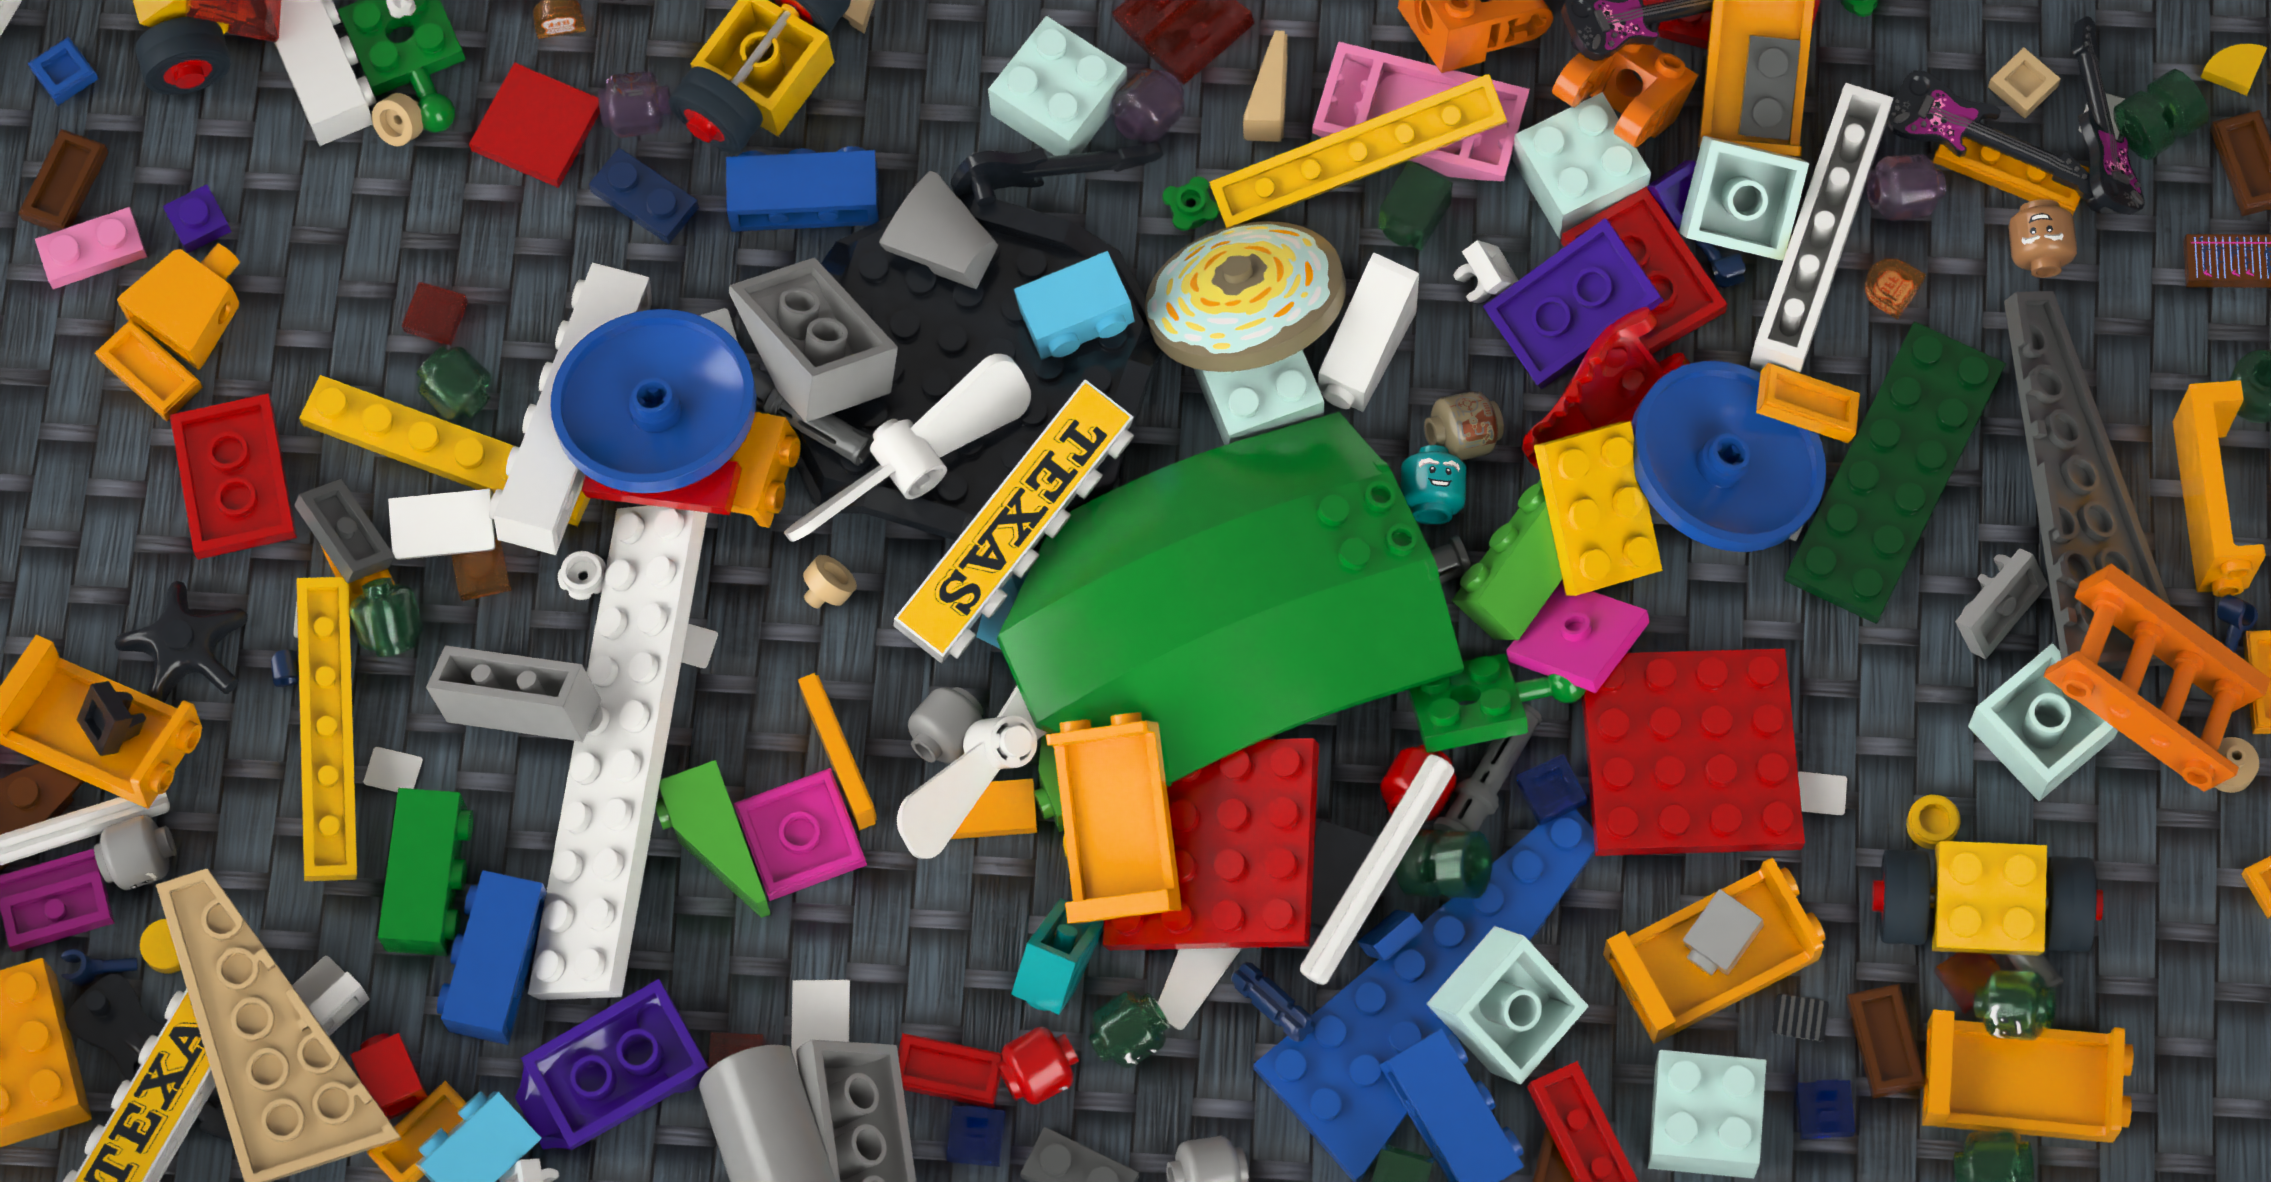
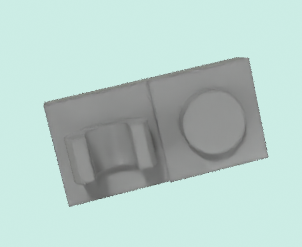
[1955,548,2048,659]

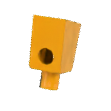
[117,243,240,370]

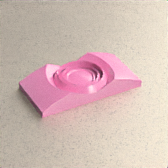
[1312,41,1530,181]

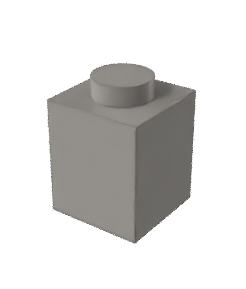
[1683,889,1764,976]

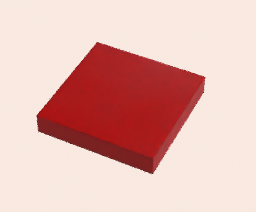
[469,62,603,188]

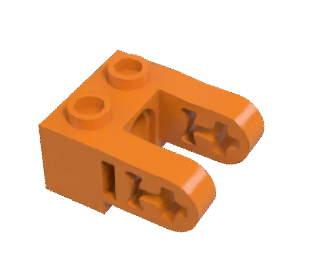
[1398,0,1553,73]
[1552,43,1698,148]

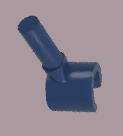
[1693,240,1746,288]
[2217,594,2258,653]
[271,650,299,687]
[61,949,138,986]

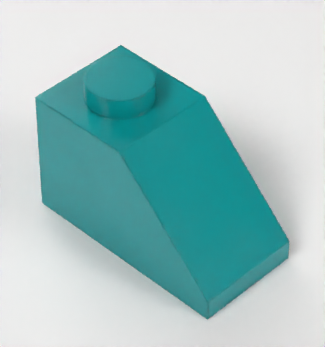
[1011,898,1104,1015]

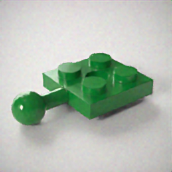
[337,0,465,133]
[1407,653,1586,753]

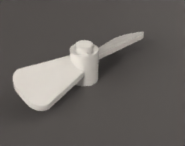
[784,354,1031,542]
[897,686,1047,859]

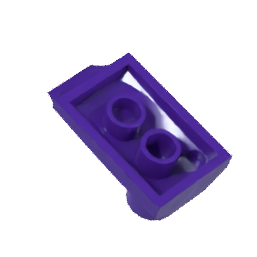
[515,979,710,1150]

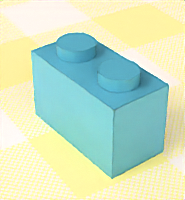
[1014,251,1135,360]
[415,1091,542,1182]

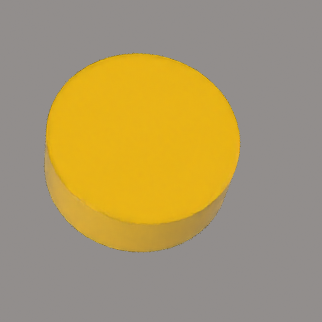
[1906,795,1961,850]
[140,919,181,974]

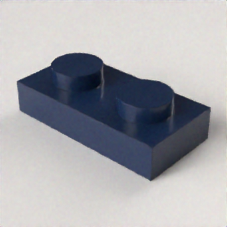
[589,148,699,245]

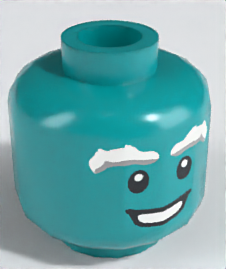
[1400,445,1466,524]

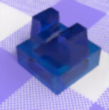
[1516,754,1587,826]
[1795,1079,1856,1139]
[946,1106,1006,1167]

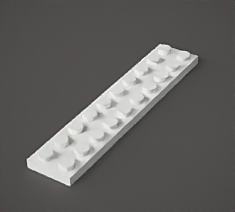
[528,505,708,1000]

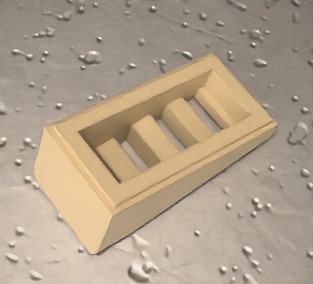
[1243,31,1288,142]

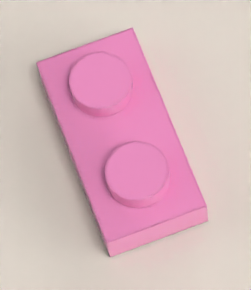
[35,207,147,289]

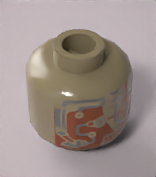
[1424,391,1504,460]

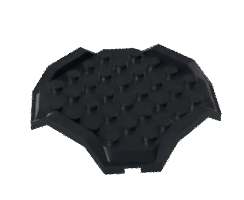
[792,194,1164,553]

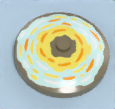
[1145,221,1346,372]

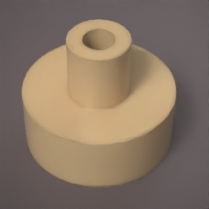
[372,93,423,146]
[803,555,857,609]
[2215,737,2259,793]

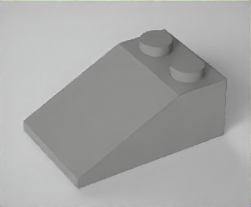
[729,257,898,422]

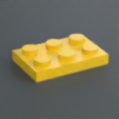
[1534,421,1663,596]

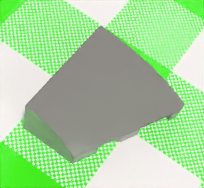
[879,171,998,289]

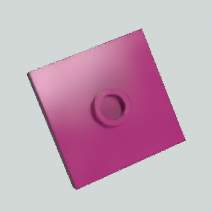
[1506,581,1650,693]
[733,768,867,901]

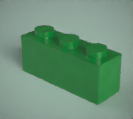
[378,788,474,956]

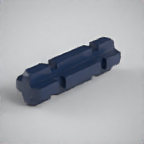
[1231,962,1315,1042]

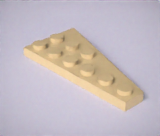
[156,868,402,1182]

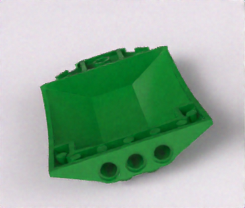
[997,412,1464,787]

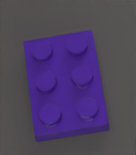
[1483,218,1665,389]

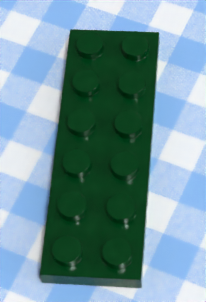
[1784,321,2006,624]

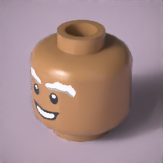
[2008,199,2077,278]

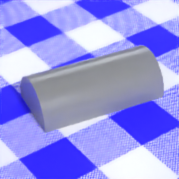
[796,1040,917,1182]
[699,1045,836,1182]

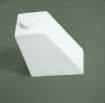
[1318,253,1419,412]

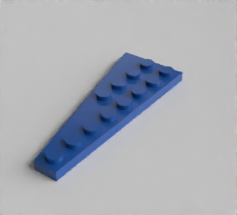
[1254,801,1595,1182]

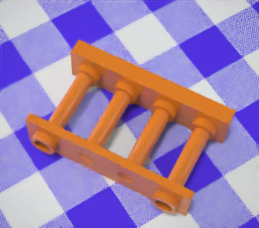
[2043,563,2271,792]

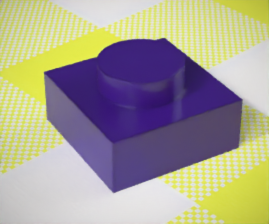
[1647,160,1696,229]
[163,184,232,253]

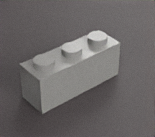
[426,645,601,742]

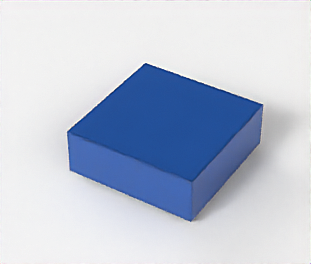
[28,37,98,106]
[1357,909,1424,961]

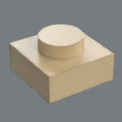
[1988,47,2061,119]

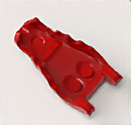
[1522,307,1691,471]

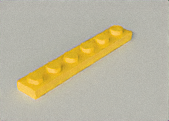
[1209,74,1507,228]
[299,375,590,527]
[296,577,357,881]

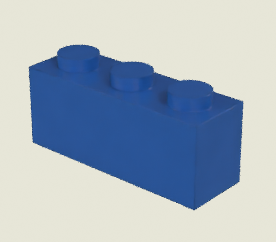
[726,146,880,232]
[437,870,547,1045]
[1379,1028,1524,1182]

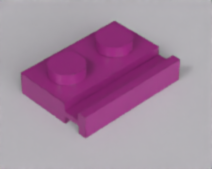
[0,848,115,953]

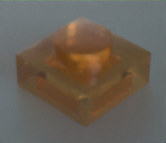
[451,538,512,601]

